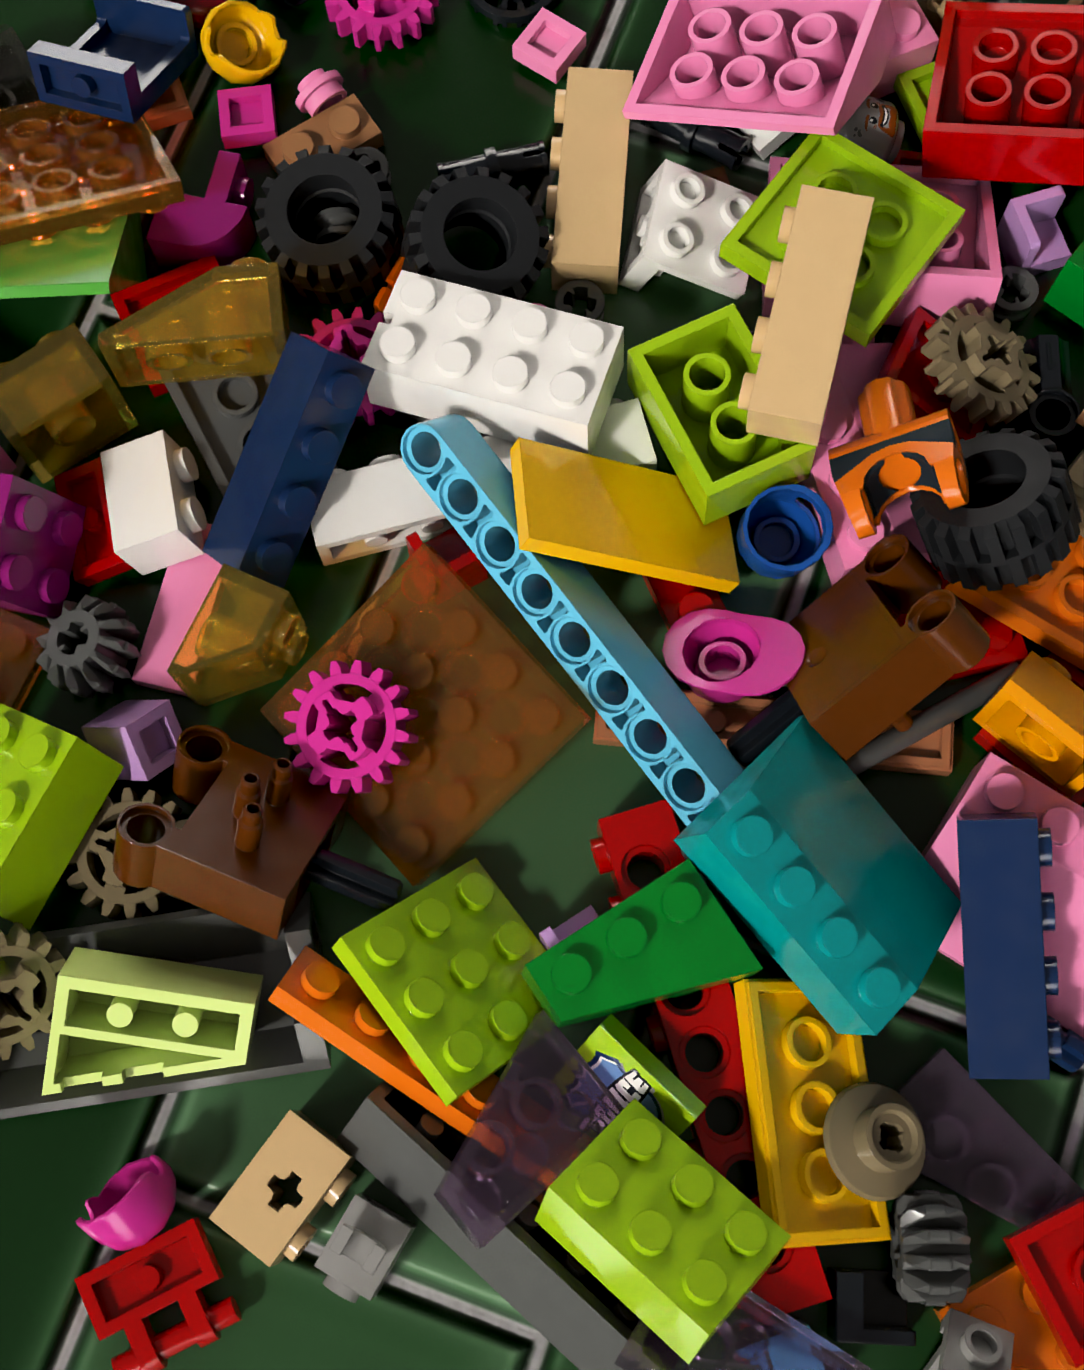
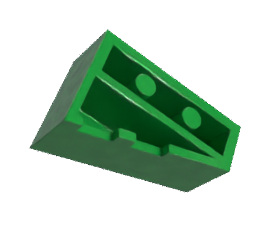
[521,858,763,1029]

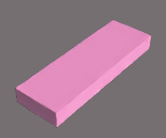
[132,523,231,698]

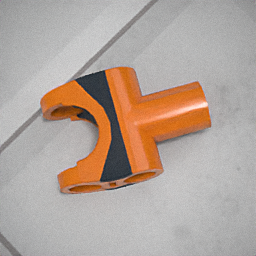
[828,377,969,540]

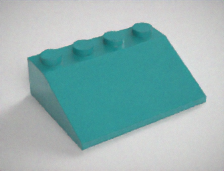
[674,715,961,1036]

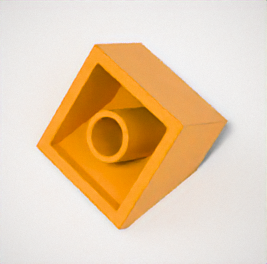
[972,651,1084,797]

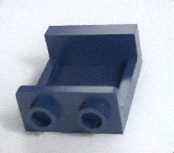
[26,0,199,124]

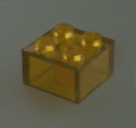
[0,323,139,484]

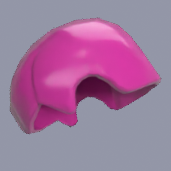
[75,1155,177,1251]

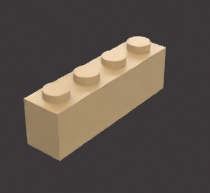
[543,67,634,294]
[737,184,874,446]

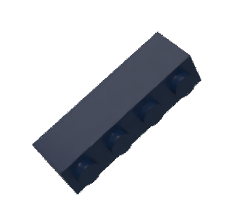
[202,331,375,588]
[957,812,1062,1080]

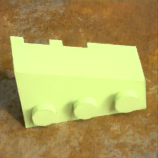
[42,947,263,1096]

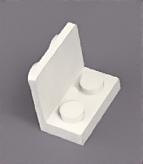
[618,159,758,300]

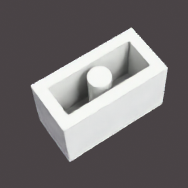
[100,429,207,575]

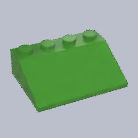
[0,202,148,299]

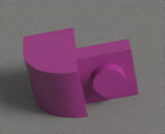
[146,150,257,270]

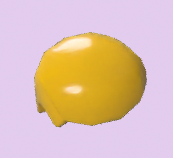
[200,0,287,85]

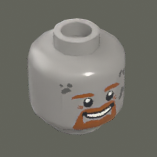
[838,96,905,164]

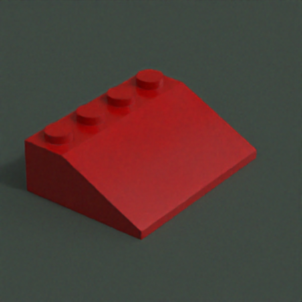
[922,1,1084,186]

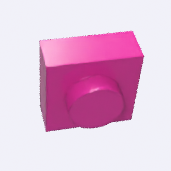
[217,84,278,149]

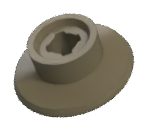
[823,1082,926,1202]

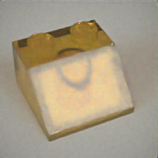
[167,563,309,707]

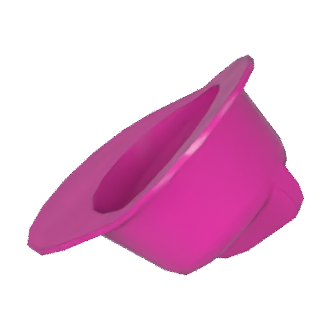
[662,608,806,704]

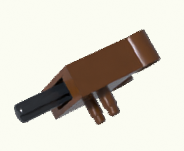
[726,534,990,766]
[113,725,403,940]

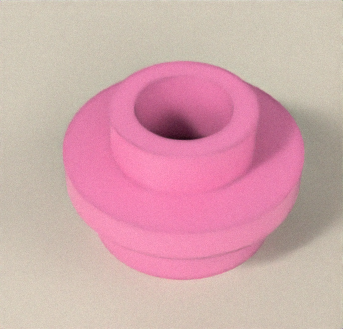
[295,69,347,117]

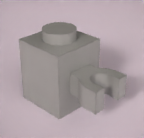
[314,1193,417,1303]

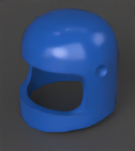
[736,484,834,579]

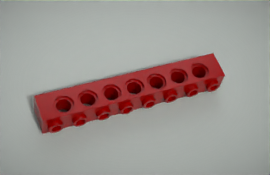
[589,799,833,1323]

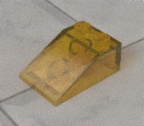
[98,257,290,387]

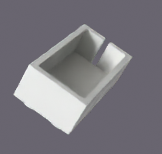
[362,270,624,455]

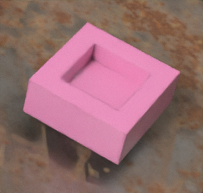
[512,7,587,84]

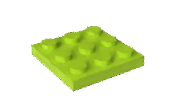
[719,133,966,348]
[332,857,556,1107]

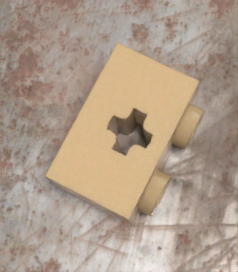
[209,1109,357,1267]

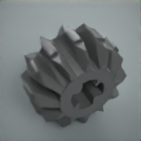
[36,594,142,699]
[889,1190,973,1306]

